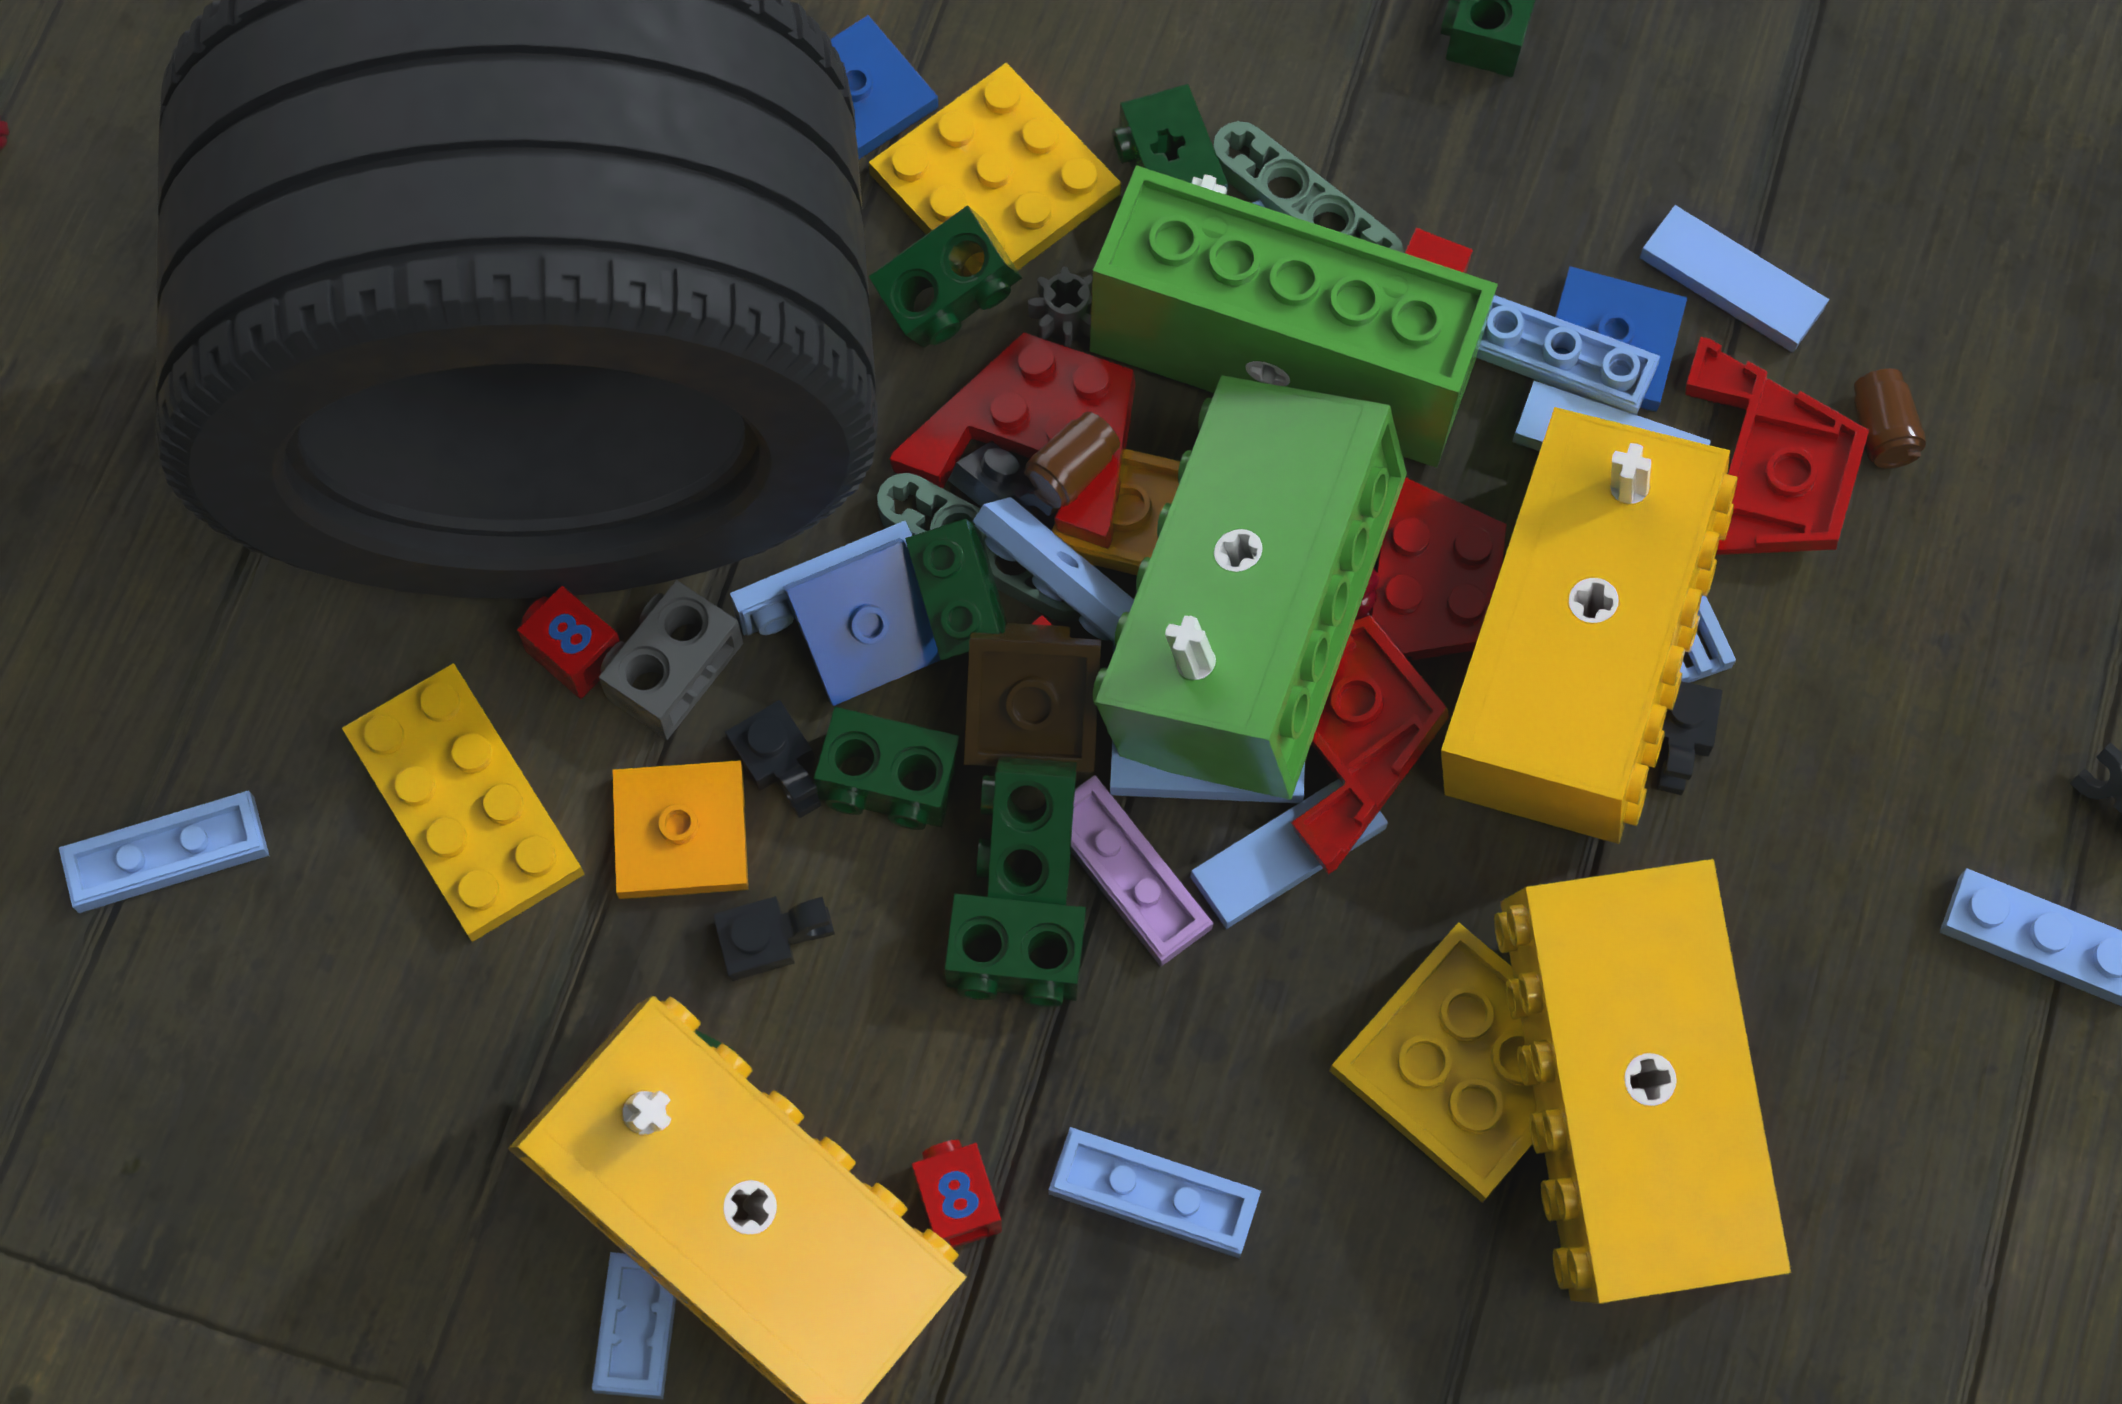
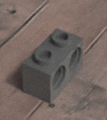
[599,580,743,740]

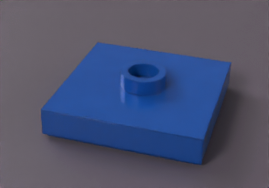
[830,15,939,160]
[1554,266,1687,412]
[783,538,940,706]

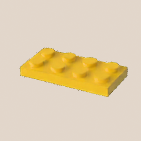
[342,663,585,942]

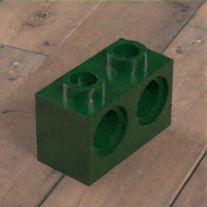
[1440,0,1535,77]
[868,205,1022,348]
[905,519,1007,666]
[814,707,961,830]
[977,756,1077,905]
[945,894,1086,1007]

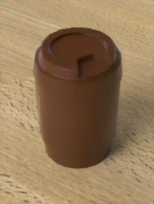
[1853,368,1926,469]
[1024,412,1120,508]

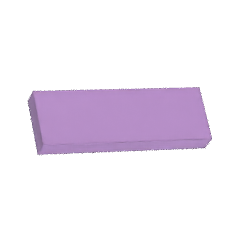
[1071,775,1213,967]

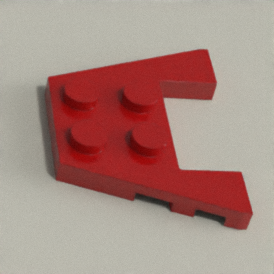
[890,333,1136,549]
[1685,337,1869,555]
[1372,478,1507,660]
[1291,616,1449,875]

